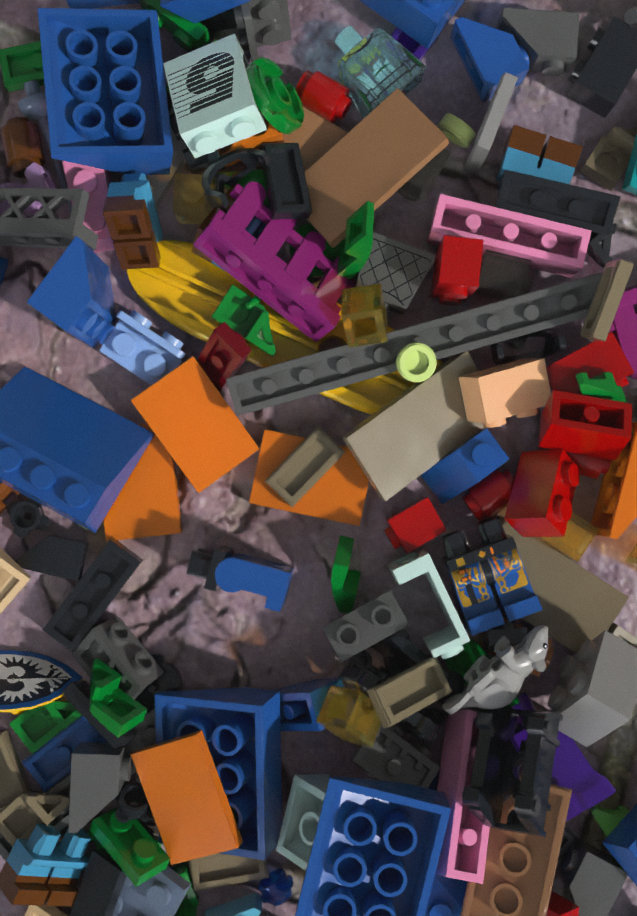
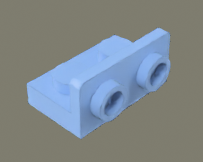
[99,310,188,385]

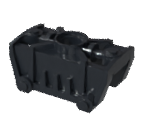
[338,628,465,748]
[462,708,563,837]

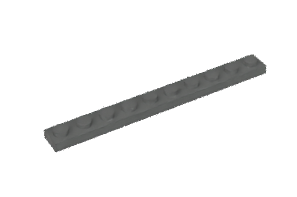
[226,272,602,416]

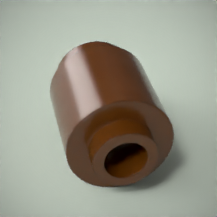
[0,117,46,178]

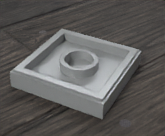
[464,72,518,175]

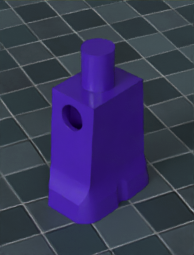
[511,692,616,821]

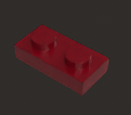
[197,322,252,393]

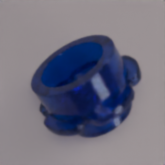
[258,868,294,906]

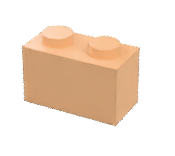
[459,358,551,428]

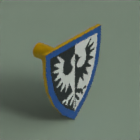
[0,650,83,715]

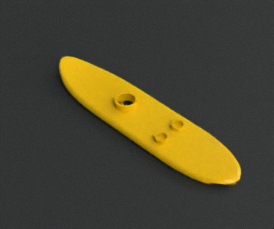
[127,240,443,415]

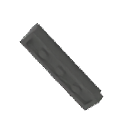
[0,188,99,250]

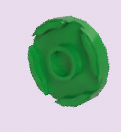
[246,57,304,135]

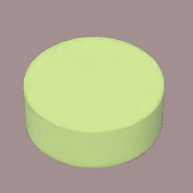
[438,113,476,148]
[396,343,437,382]

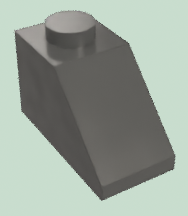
[496,8,580,76]
[68,742,132,833]
[560,838,628,916]

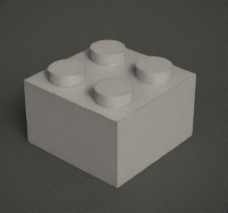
[548,630,637,747]

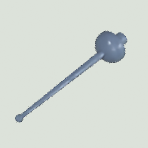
[18,80,72,213]

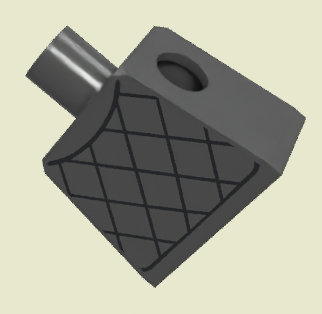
[355,232,436,326]

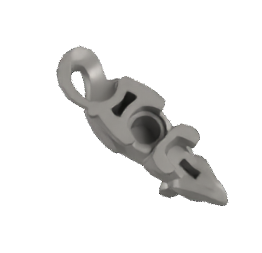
[442,625,548,714]

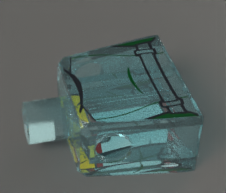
[335,26,426,119]

